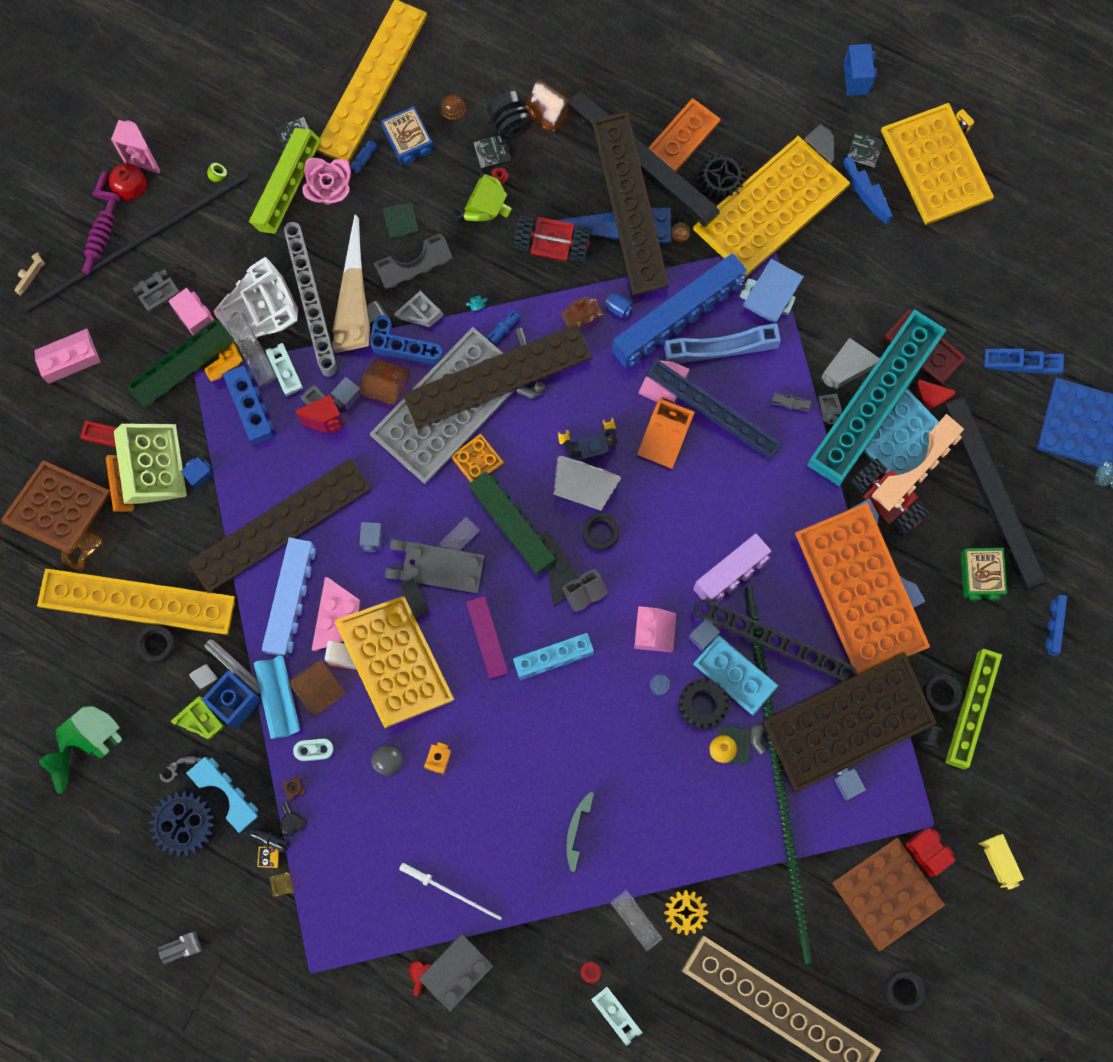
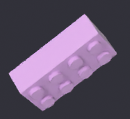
[693,534,771,604]

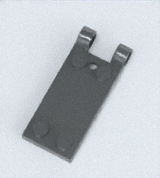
[385,538,485,593]

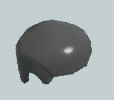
[371,745,404,777]

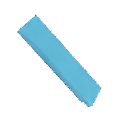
[254,655,300,739]

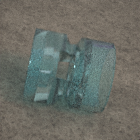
[1095,460,1113,488]

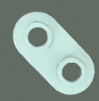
[293,739,334,761]

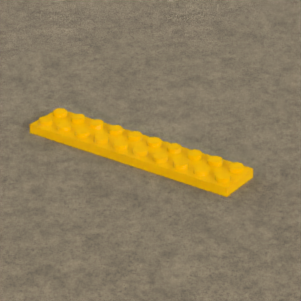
[316,0,427,163]
[37,569,236,635]

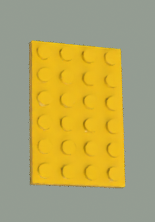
[881,103,994,225]
[335,596,454,728]

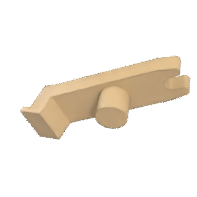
[15,252,45,296]

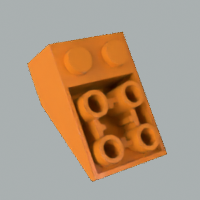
[637,398,695,469]

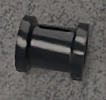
[921,726,943,749]

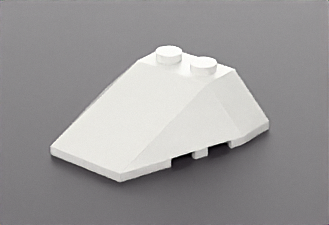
[214,257,298,342]

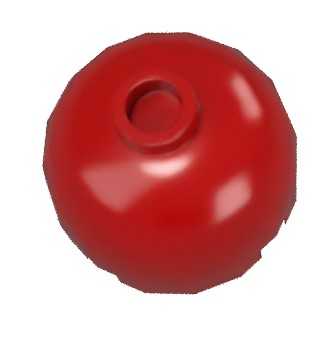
[109,163,147,201]

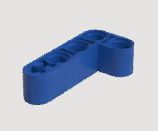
[370,315,443,365]

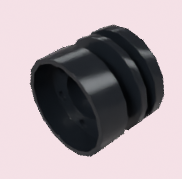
[486,91,534,139]

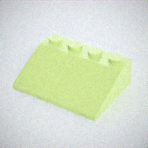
[114,424,187,504]

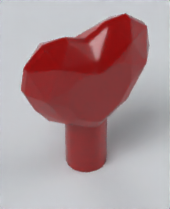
[409,961,431,996]

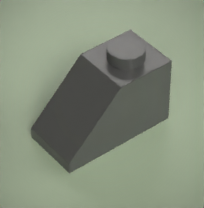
[804,124,834,166]

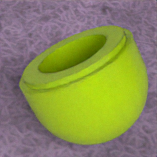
[207,163,227,182]

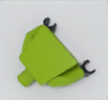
[454,170,512,222]

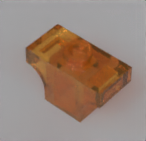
[561,296,603,328]

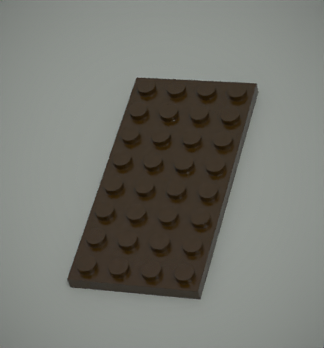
[762,652,937,793]

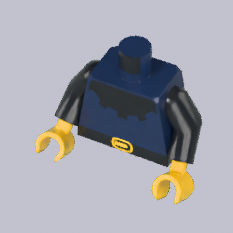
[558,418,617,460]

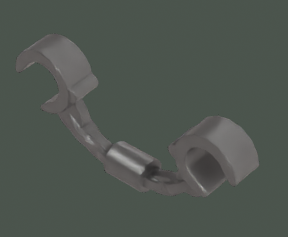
[159,756,202,783]

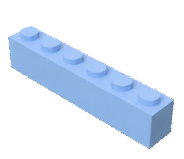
[262,538,316,658]

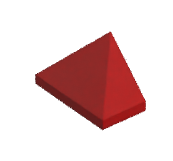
[914,380,955,411]

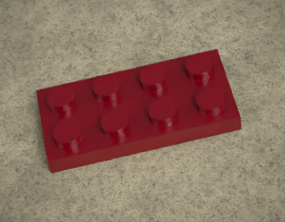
[884,310,966,386]

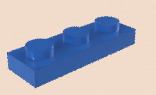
[1046,595,1067,656]

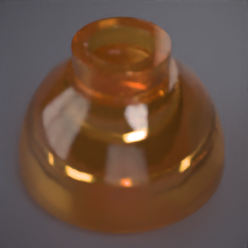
[441,94,466,119]

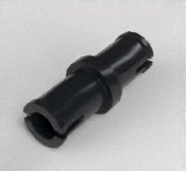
[249,827,290,853]

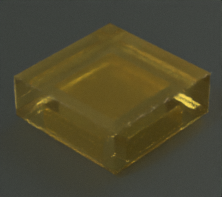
[270,872,294,897]

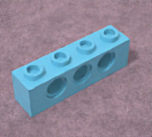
[513,633,594,680]

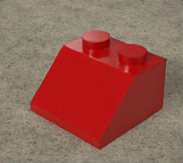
[296,395,344,433]

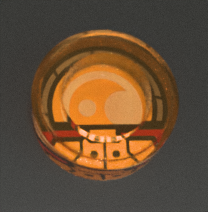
[672,223,690,242]

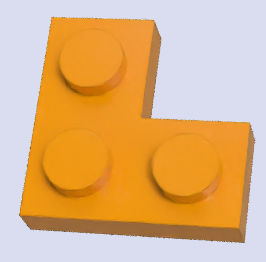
[204,342,243,382]

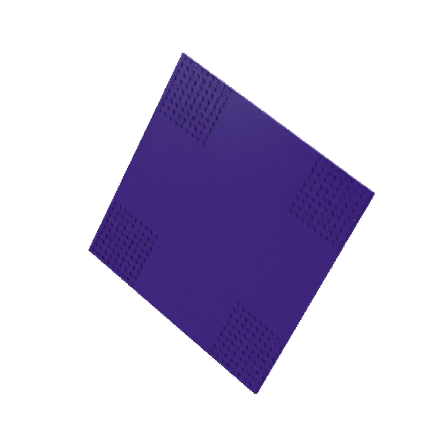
[194,252,934,973]

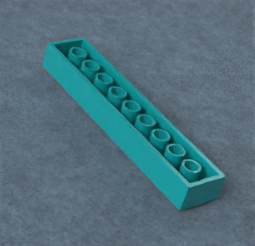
[807,309,946,486]

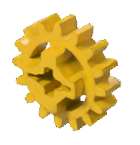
[664,890,708,935]

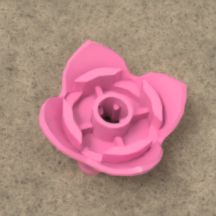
[303,158,351,205]

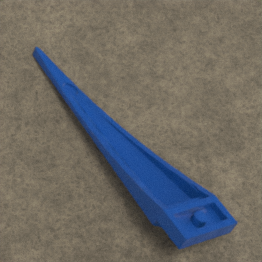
[534,207,671,245]

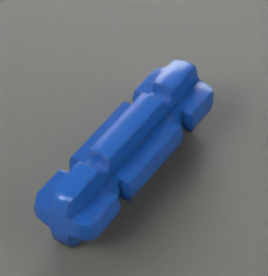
[350,140,377,173]

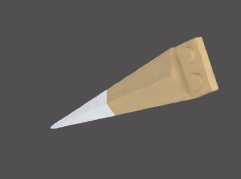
[332,214,370,353]

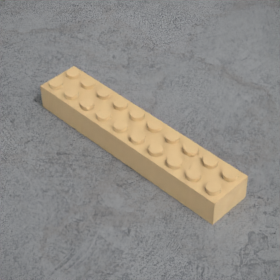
[681,936,881,1062]

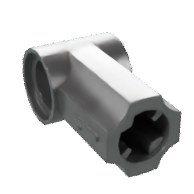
[158,931,202,964]

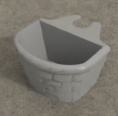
[553,456,621,511]

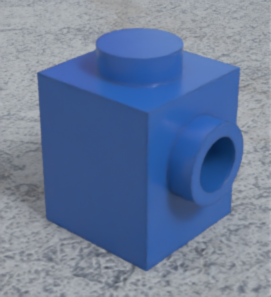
[181,457,214,490]

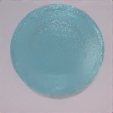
[650,675,670,695]

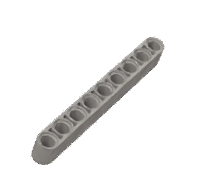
[284,222,337,377]

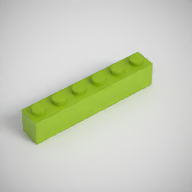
[249,128,321,234]
[945,649,1002,769]

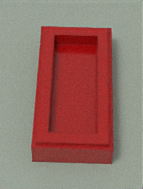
[80,420,117,448]

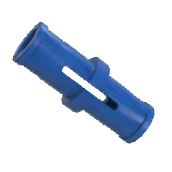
[487,310,521,345]

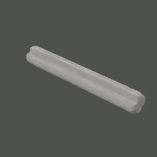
[205,639,261,695]

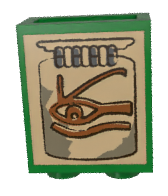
[961,548,1007,601]

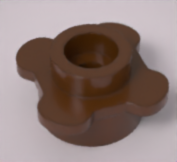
[282,777,305,800]

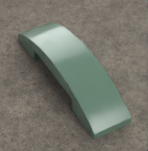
[567,792,594,873]

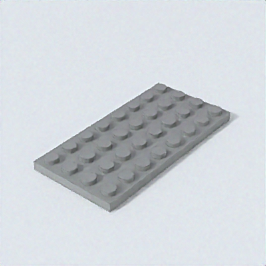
[370,327,516,485]

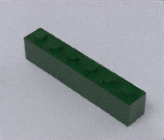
[126,318,234,408]
[468,471,557,577]

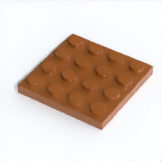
[1,460,111,554]
[832,837,945,951]

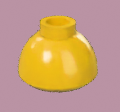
[709,735,737,763]

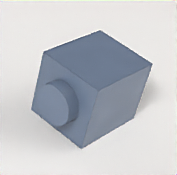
[331,377,362,410]
[359,522,383,552]
[689,620,720,651]
[834,768,866,801]

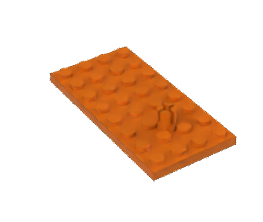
[795,503,930,674]

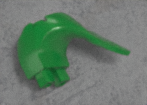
[39,706,123,794]

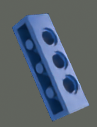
[223,365,275,446]

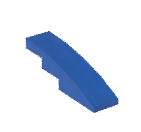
[842,156,892,224]
[984,349,1064,374]

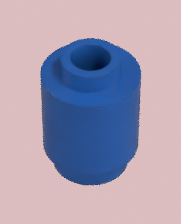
[605,293,634,319]

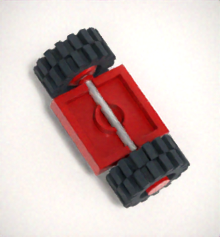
[514,216,591,262]
[852,458,929,536]

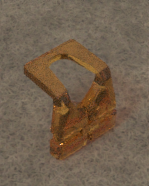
[61,530,103,572]

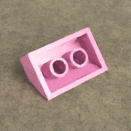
[111,120,160,173]
[35,329,101,384]

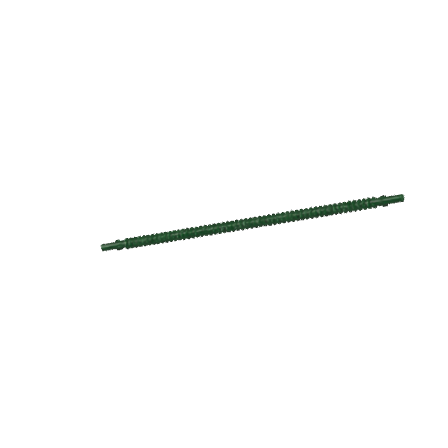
[745,587,812,964]

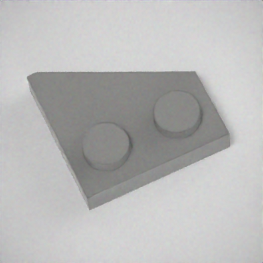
[394,291,444,327]

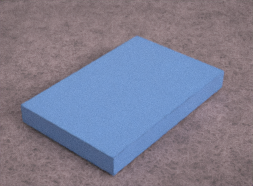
[743,259,804,324]

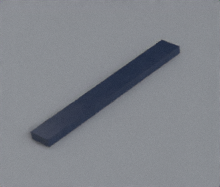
[645,358,781,460]

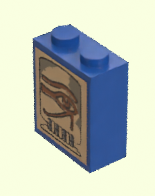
[381,106,434,165]

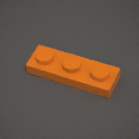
[106,455,134,512]

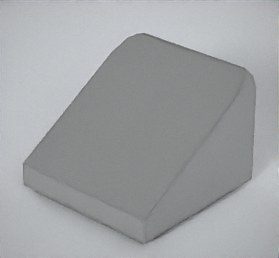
[189,664,218,691]

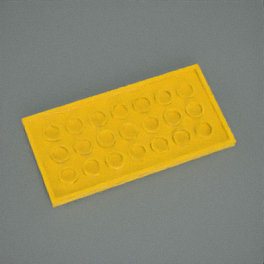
[693,136,850,278]

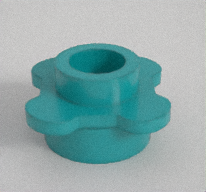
[466,296,487,311]

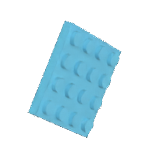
[864,389,939,475]

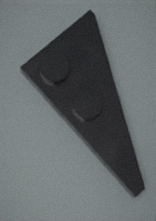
[544,530,580,607]

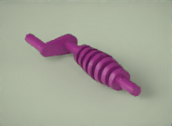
[82,172,121,274]

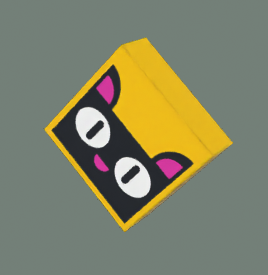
[956,109,974,134]
[257,847,280,868]

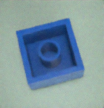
[844,44,877,96]
[202,670,262,729]

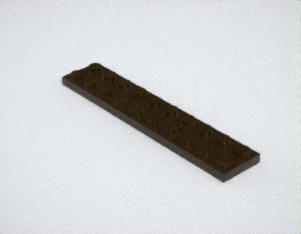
[592,111,669,296]
[403,324,592,430]
[188,458,372,594]

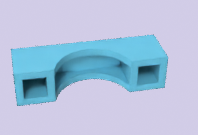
[187,757,259,833]

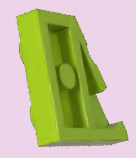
[171,696,225,739]

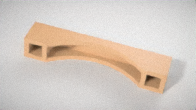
[872,414,964,511]

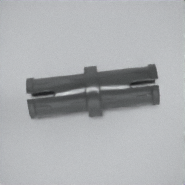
[771,392,811,412]

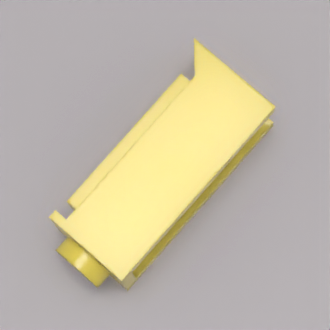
[978,834,1024,890]

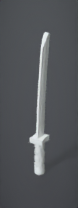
[399,863,502,920]

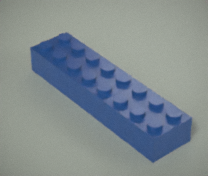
[612,253,747,369]

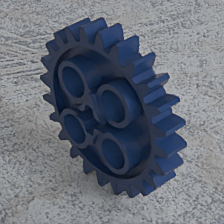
[149,791,215,857]

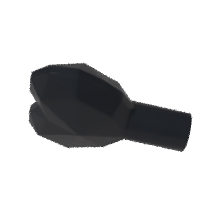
[280,802,306,836]

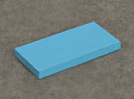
[693,635,779,716]

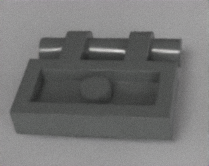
[133,269,180,314]

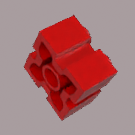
[903,828,955,877]

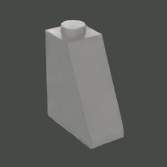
[822,338,880,389]

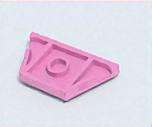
[312,577,361,652]

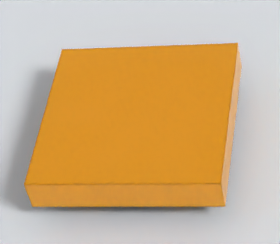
[451,434,504,482]

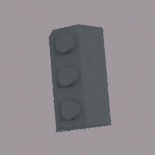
[419,933,493,1011]

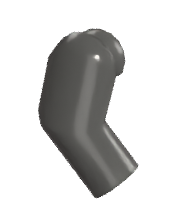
[516,382,545,399]
[749,724,768,755]

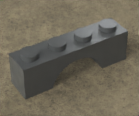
[374,233,453,289]

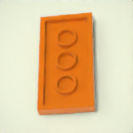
[648,98,721,172]

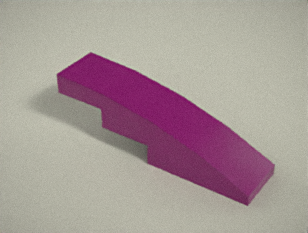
[466,595,508,679]

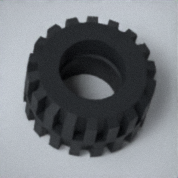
[678,678,729,730]

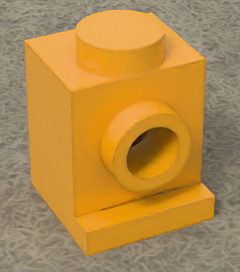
[424,742,452,774]

